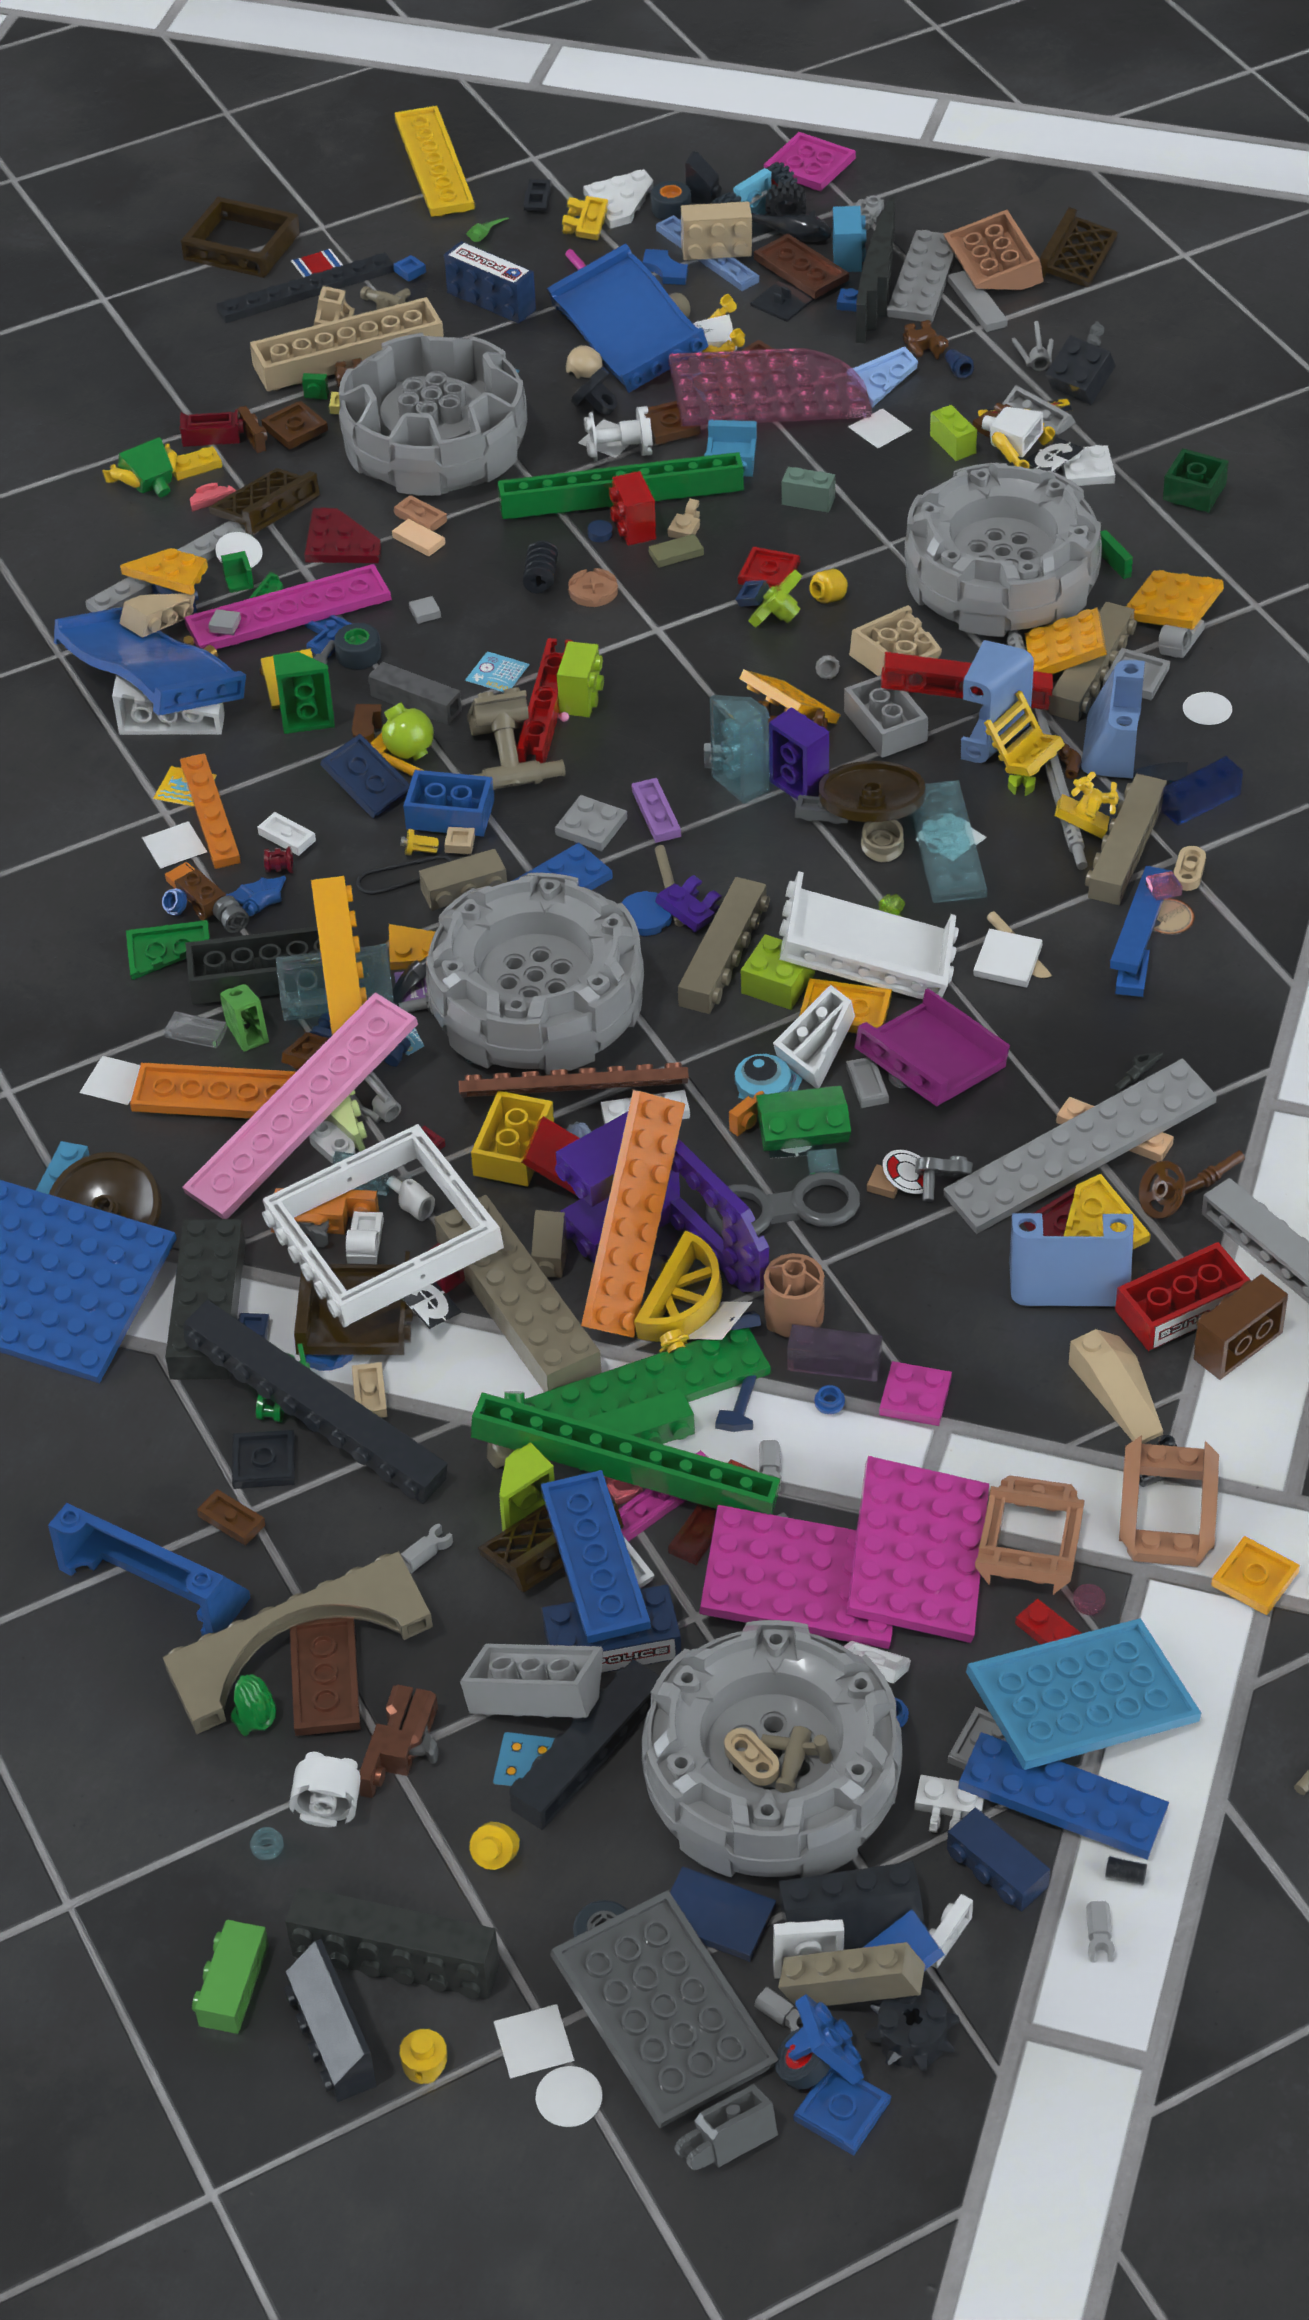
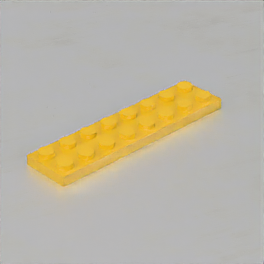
[395,106,475,217]

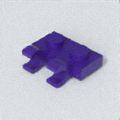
[655,875,722,932]

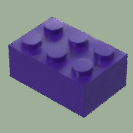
[769,707,829,800]

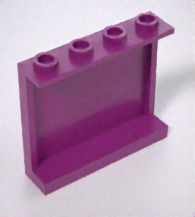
[855,988,1010,1106]

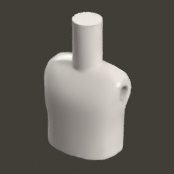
[387,1176,435,1221]

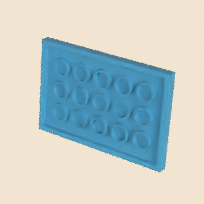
[966,1618,1202,1770]

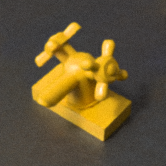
[1055,771,1119,838]

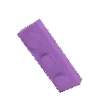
[632,778,681,843]

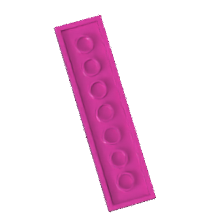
[184,564,391,649]

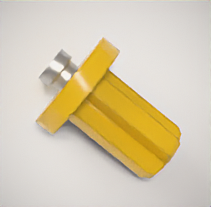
[400,829,439,856]

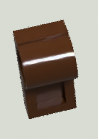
[175,869,226,921]

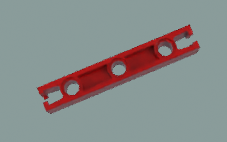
[517,638,573,763]
[881,652,1053,710]

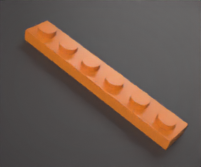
[180,753,241,869]

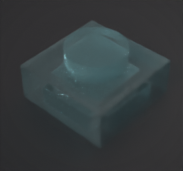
[807,1148,839,1175]

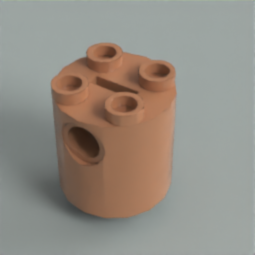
[764,1253,825,1340]

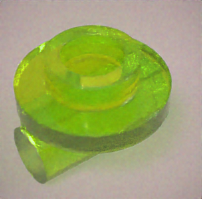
[878,894,905,916]

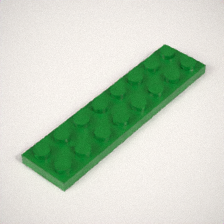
[525,1327,771,1420]

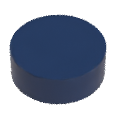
[588,520,612,542]

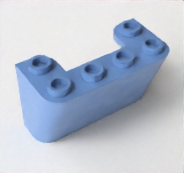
[961,640,1034,763]
[1081,660,1145,778]
[1009,1213,1134,1306]

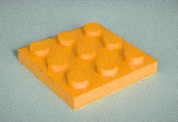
[1126,570,1224,630]
[1025,608,1107,674]
[739,669,841,724]

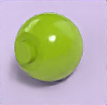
[382,702,434,761]

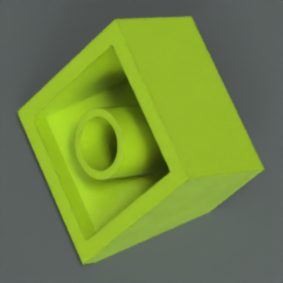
[499,1443,554,1531]

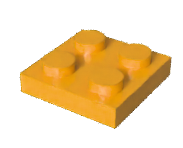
[1211,1536,1300,1615]

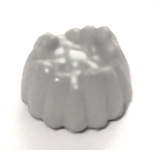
[815,655,840,680]

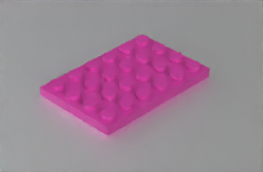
[846,1456,989,1643]
[699,1505,893,1649]

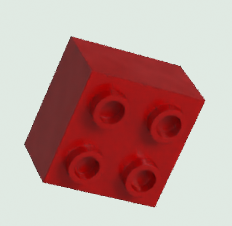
[609,471,656,546]

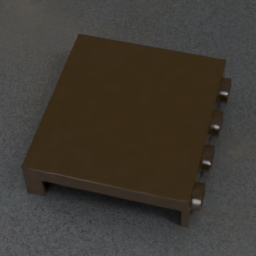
[294,1251,413,1355]

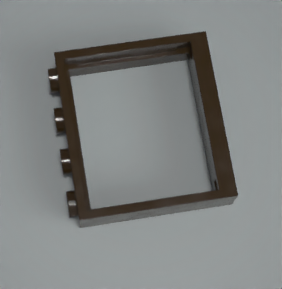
[181,197,300,278]

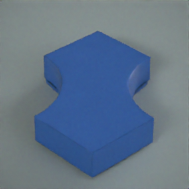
[643,249,688,285]

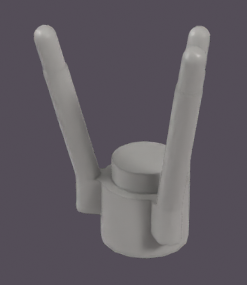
[1012,321,1053,371]
[359,1072,401,1123]

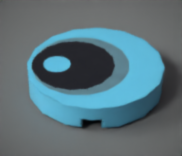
[735,1054,791,1099]

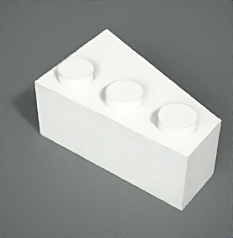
[773,985,855,1088]

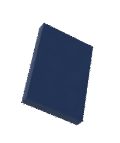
[320,734,410,819]
[670,1867,776,1962]

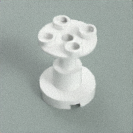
[584,406,653,461]

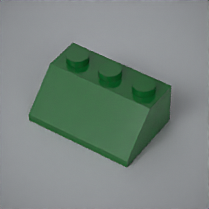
[273,652,335,734]
[756,1086,851,1151]

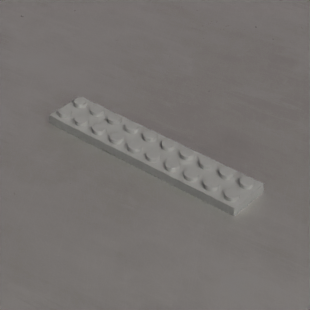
[944,1058,1217,1234]

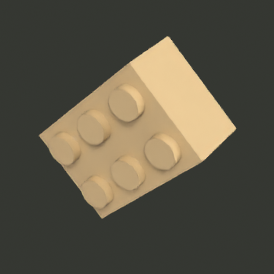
[681,202,752,260]

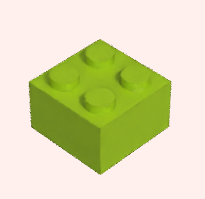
[557,641,604,717]
[741,934,815,1010]

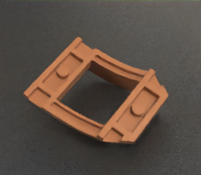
[1119,1435,1219,1567]
[975,1475,1085,1594]

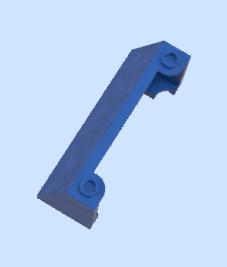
[48,1503,251,1636]

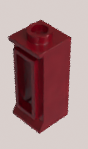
[180,409,244,447]

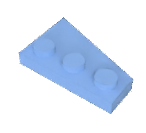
[846,346,918,408]

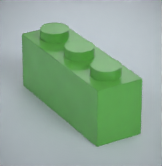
[192,1920,269,2034]

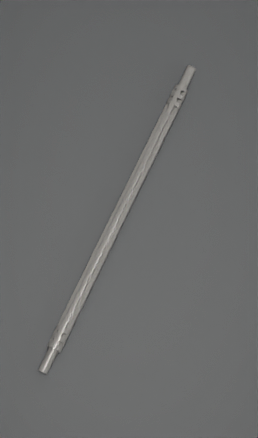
[1007,630,1088,870]

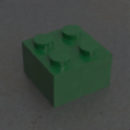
[1163,448,1229,512]

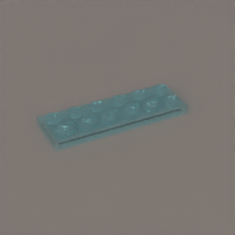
[911,780,987,903]

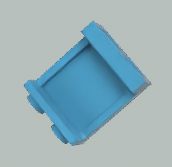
[704,420,757,477]

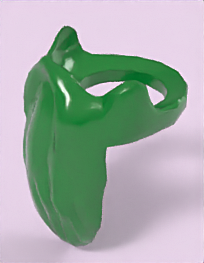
[231,1674,277,1736]

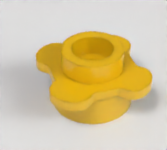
[659,1329,689,1353]

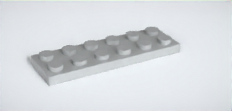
[887,230,956,323]

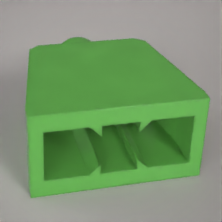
[220,984,269,1052]

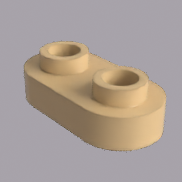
[1173,846,1206,891]
[724,1728,779,1786]

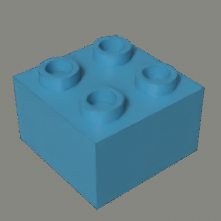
[833,206,867,272]

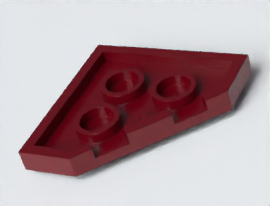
[304,507,381,563]

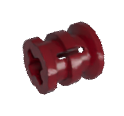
[264,846,293,873]

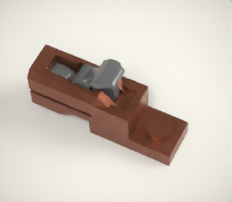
[359,1685,439,1798]

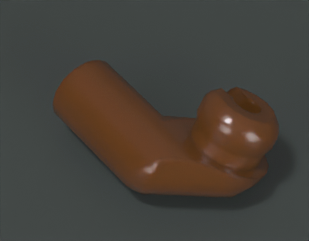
[1057,744,1082,779]

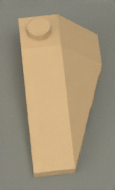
[1069,1329,1163,1444]

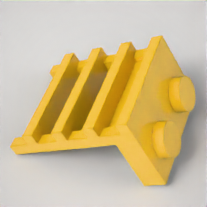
[984,691,1065,777]

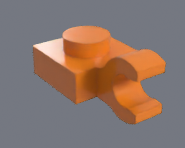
[729,1091,764,1137]

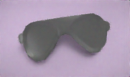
[1087,321,1105,346]

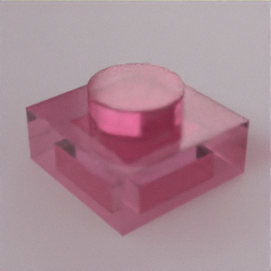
[1146,871,1183,900]

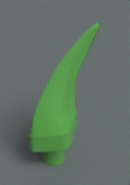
[466,218,508,242]

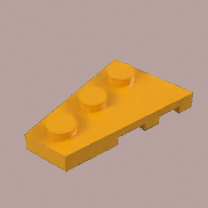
[389,924,435,970]

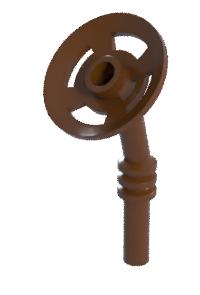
[1139,1150,1245,1219]

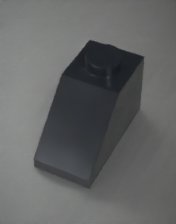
[685,151,722,204]

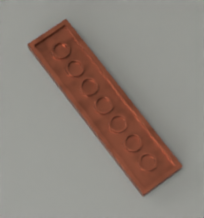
[459,1062,689,1097]

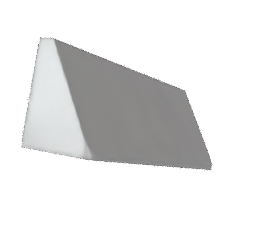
[1002,385,1075,435]

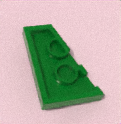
[126,920,210,981]

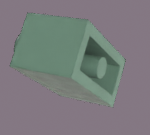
[782,467,835,513]

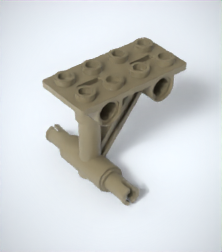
[467,687,565,790]

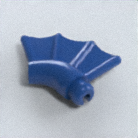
[226,876,286,916]

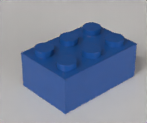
[404,770,494,836]

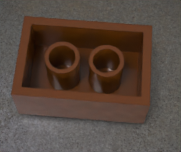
[1193,1273,1288,1380]

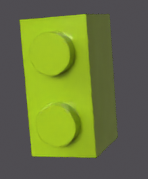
[930,405,977,461]

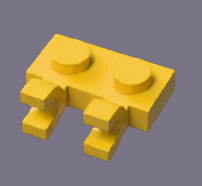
[562,196,608,240]

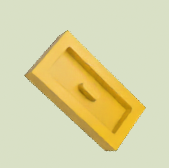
[173,446,222,481]

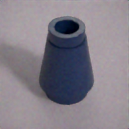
[945,349,974,378]

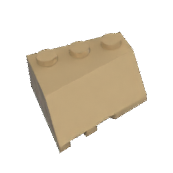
[849,605,942,676]

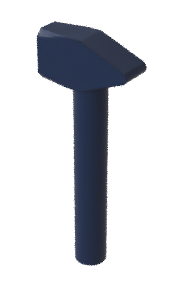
[715,1375,757,1432]

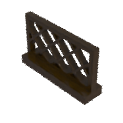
[1040,207,1118,288]
[209,468,320,535]
[478,1499,624,1593]

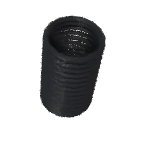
[1105,1856,1147,1886]

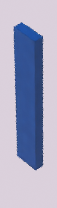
[1110,866,1172,973]

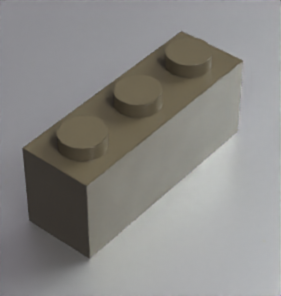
[419,849,507,911]

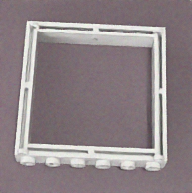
[262,1124,504,1328]

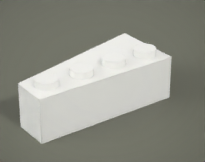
[112,675,225,735]

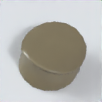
[861,819,904,863]

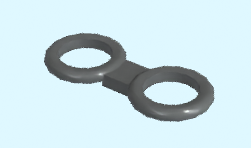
[705,1172,860,1236]

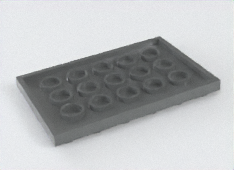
[550,1890,779,2129]

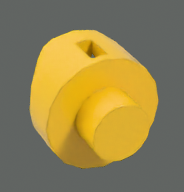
[470,1822,519,1870]
[400,2029,447,2084]

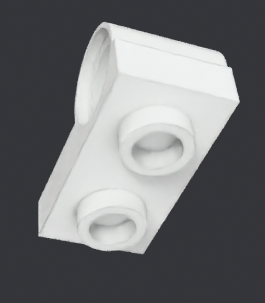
[346,1211,384,1264]

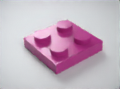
[879,1361,952,1426]

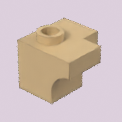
[314,286,355,326]

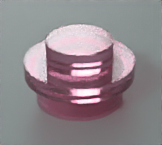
[1073,1584,1105,1615]

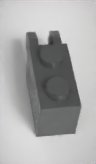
[675,2084,778,2170]

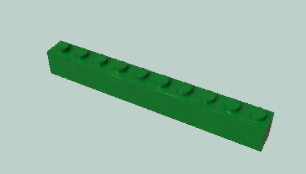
[498,452,744,519]
[471,1392,781,1515]

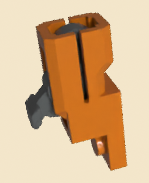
[271,1188,379,1247]

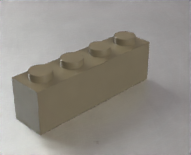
[778,1942,925,2008]

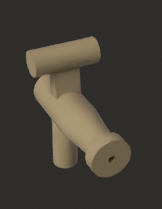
[360,286,411,310]
[761,1726,833,1793]

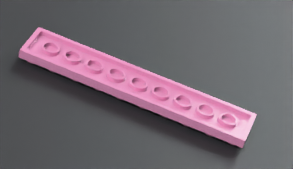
[182,992,418,1219]

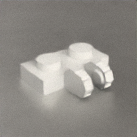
[915,1775,985,1833]

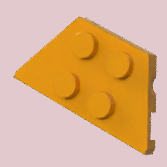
[120,548,208,595]

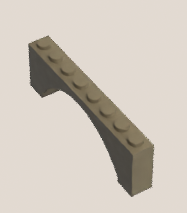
[163,1551,433,1735]

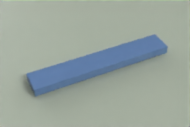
[656,215,759,291]

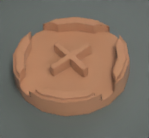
[568,568,618,607]

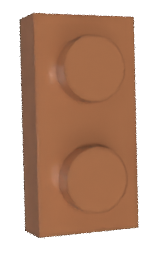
[394,495,447,532]

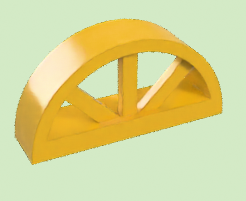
[634,1231,723,1342]

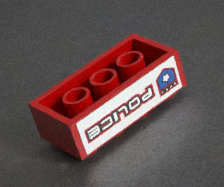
[1115,1242,1250,1351]

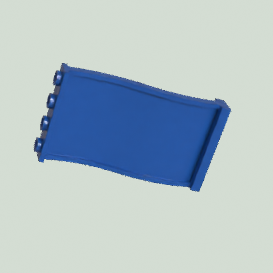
[547,243,709,393]
[53,607,246,716]

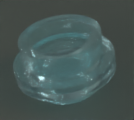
[250,1827,284,1860]

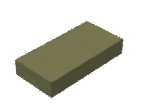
[649,534,704,568]

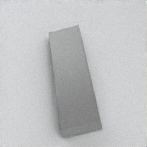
[947,270,1008,332]

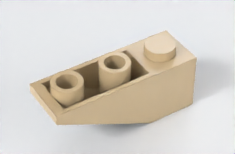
[119,594,195,638]

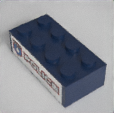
[444,241,536,323]
[542,1584,681,1673]

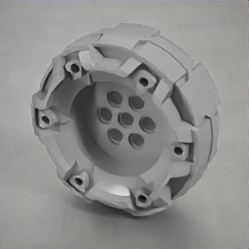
[339,333,527,496]
[904,463,1101,637]
[426,873,644,1075]
[642,1620,902,1878]

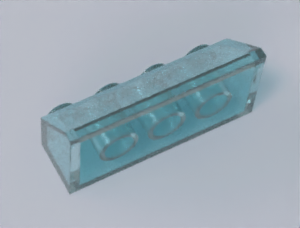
[710,695,770,804]
[276,944,394,1021]

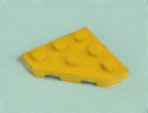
[1064,1174,1151,1249]

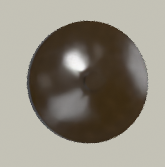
[819,761,925,822]
[49,1152,162,1227]

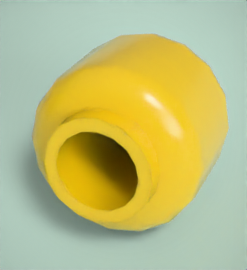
[810,569,848,604]

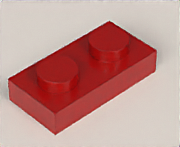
[1015,1598,1082,1644]

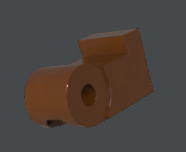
[352,704,383,744]

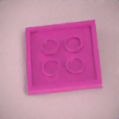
[764,132,856,191]

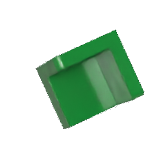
[221,551,254,593]

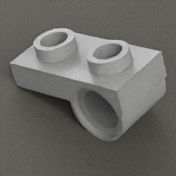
[1159,620,1205,658]

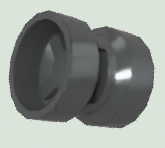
[212,895,249,933]

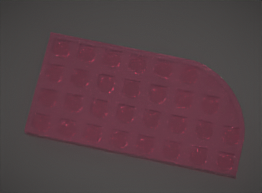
[669,348,872,426]

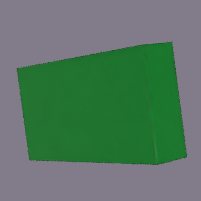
[1101,530,1133,579]

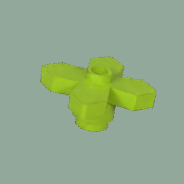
[748,570,802,628]

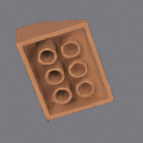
[944,210,1044,290]

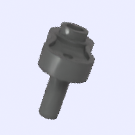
[915,1156,973,1202]

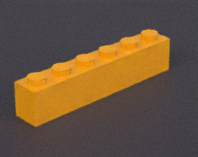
[311,876,367,1035]

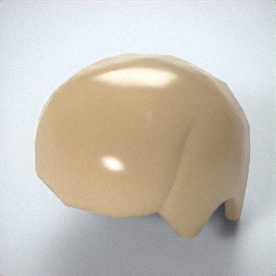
[566,346,603,379]

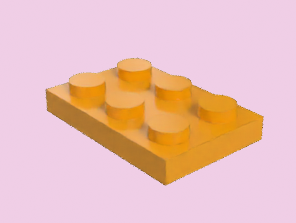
[799,978,892,1033]

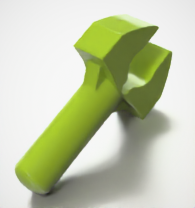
[1008,775,1036,796]

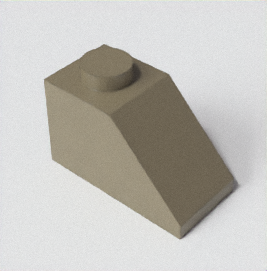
[531,1210,568,1278]

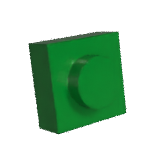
[302,373,329,399]

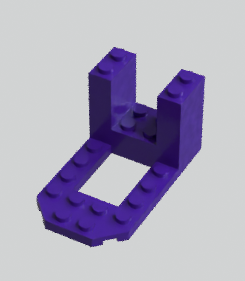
[555,1111,769,1292]

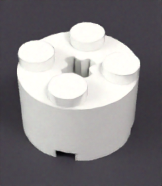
[289,1752,361,1827]

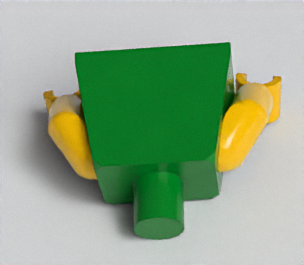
[102,437,177,497]

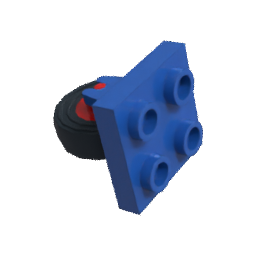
[775,1994,864,2090]

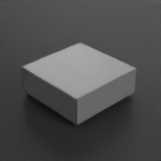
[409,596,441,624]
[208,609,241,635]

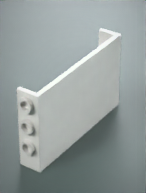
[779,871,959,999]

